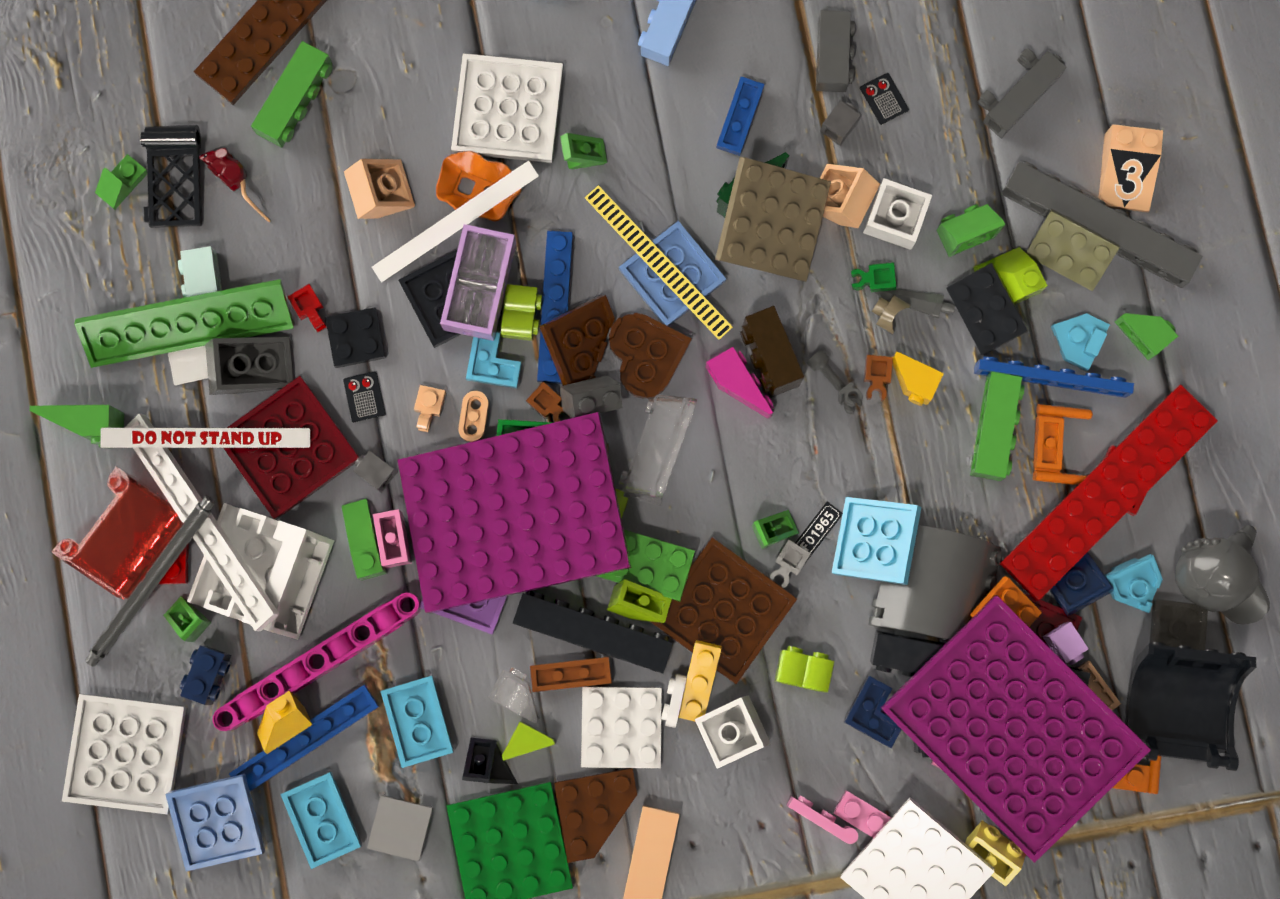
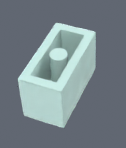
[178,246,222,298]

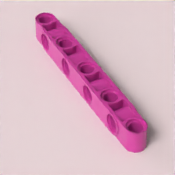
[212,593,421,731]

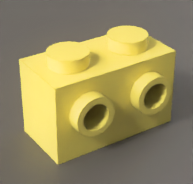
[965,820,1026,886]

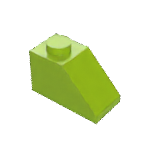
[607,579,672,623]

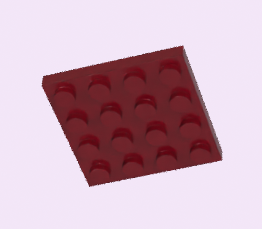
[223,376,359,520]

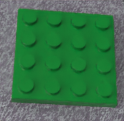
[446,782,573,899]

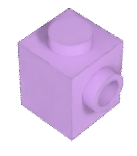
[1043,622,1088,665]

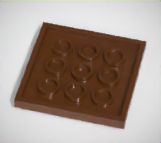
[651,537,797,685]

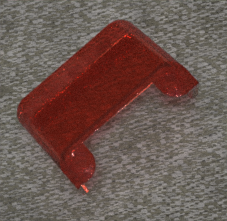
[52,466,183,599]

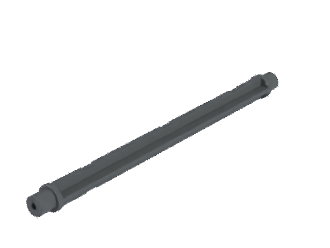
[85,495,216,667]

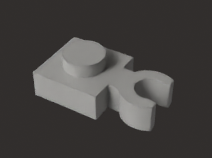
[769,540,811,589]

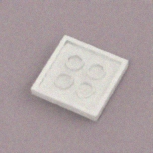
[581,687,662,768]

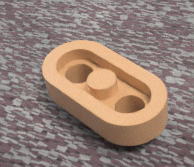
[458,391,489,443]

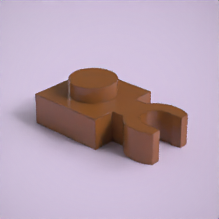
[864,355,893,401]
[526,382,571,422]

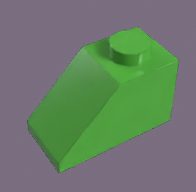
[1115,313,1178,360]

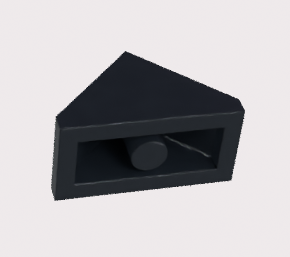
[462,737,518,784]

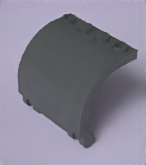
[868,525,1002,640]

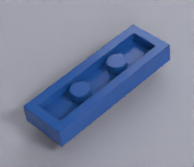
[716,77,765,156]

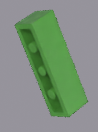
[251,41,332,148]
[970,371,1025,481]

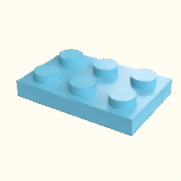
[381,676,454,768]
[280,772,362,869]

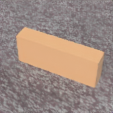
[623,805,679,899]

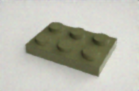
[1025,209,1120,291]

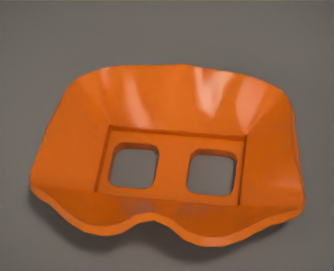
[436,151,522,222]

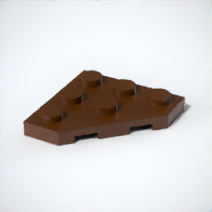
[539,295,615,386]
[554,768,637,863]

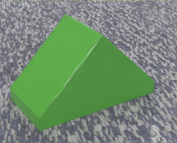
[752,510,799,549]
[163,596,212,642]

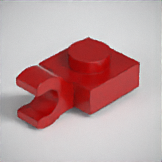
[287,284,327,332]

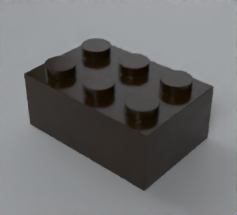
[740,306,804,398]

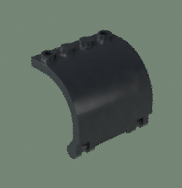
[1125,642,1257,771]

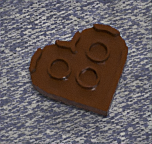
[609,313,692,399]

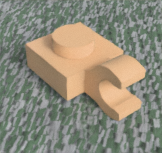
[414,385,446,432]

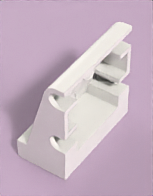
[187,503,334,640]

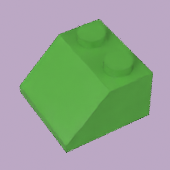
[936,204,1005,257]

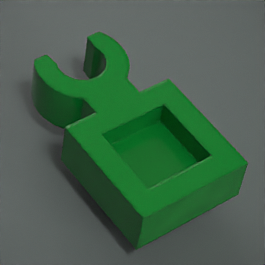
[851,263,897,292]

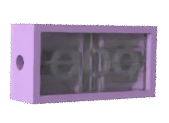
[440,224,516,341]

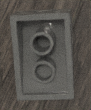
[205,337,293,395]

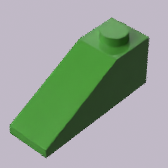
[342,499,387,581]

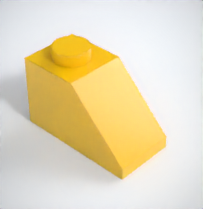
[892,352,944,406]
[257,690,312,754]

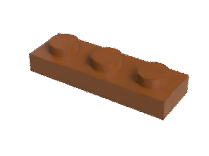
[530,657,612,692]

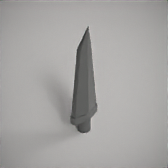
[868,286,955,318]

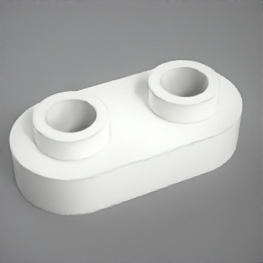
[661,674,687,728]

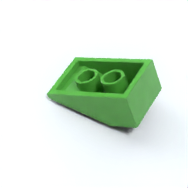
[29,405,124,448]

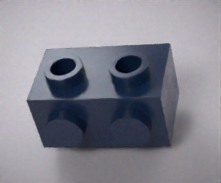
[180,645,232,705]

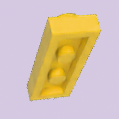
[678,640,722,722]

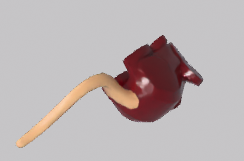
[199,148,270,222]

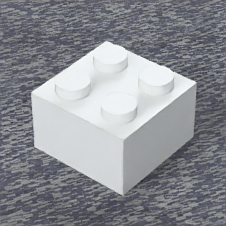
[863,178,932,250]

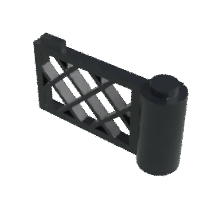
[140,125,202,228]

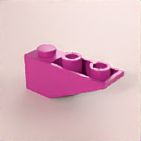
[705,347,774,419]

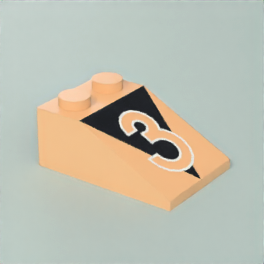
[1099,124,1163,213]

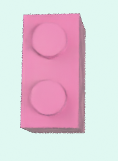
[373,509,412,568]

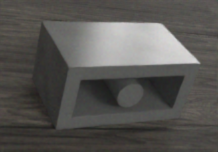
[560,375,622,418]

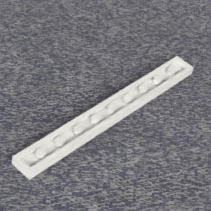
[124,413,279,631]

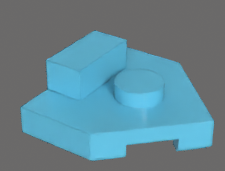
[1051,313,1110,371]
[1105,554,1163,613]

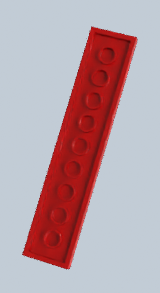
[999,384,1218,601]

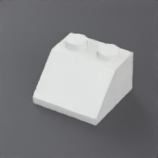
[695,695,771,769]

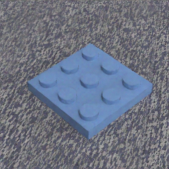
[619,221,726,326]
[165,774,265,872]

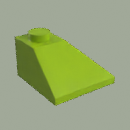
[973,247,1048,304]

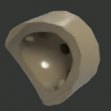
[872,295,911,335]

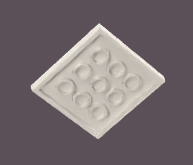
[451,53,563,163]
[62,694,187,814]
[841,797,994,899]

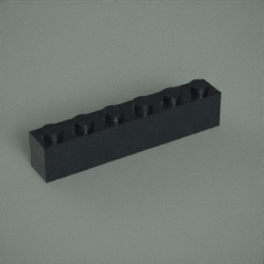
[513,591,673,674]

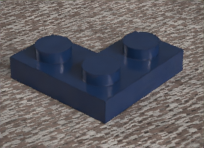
[844,676,901,748]

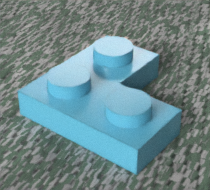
[466,332,522,389]

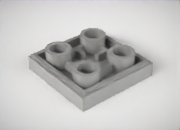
[367,795,433,861]

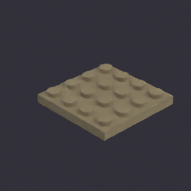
[715,157,831,282]

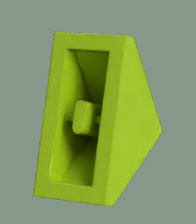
[502,721,556,761]

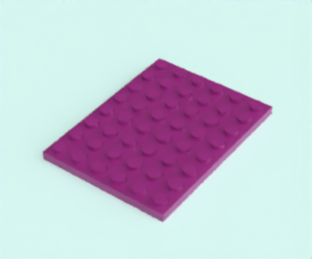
[398,412,631,613]
[881,595,1151,863]

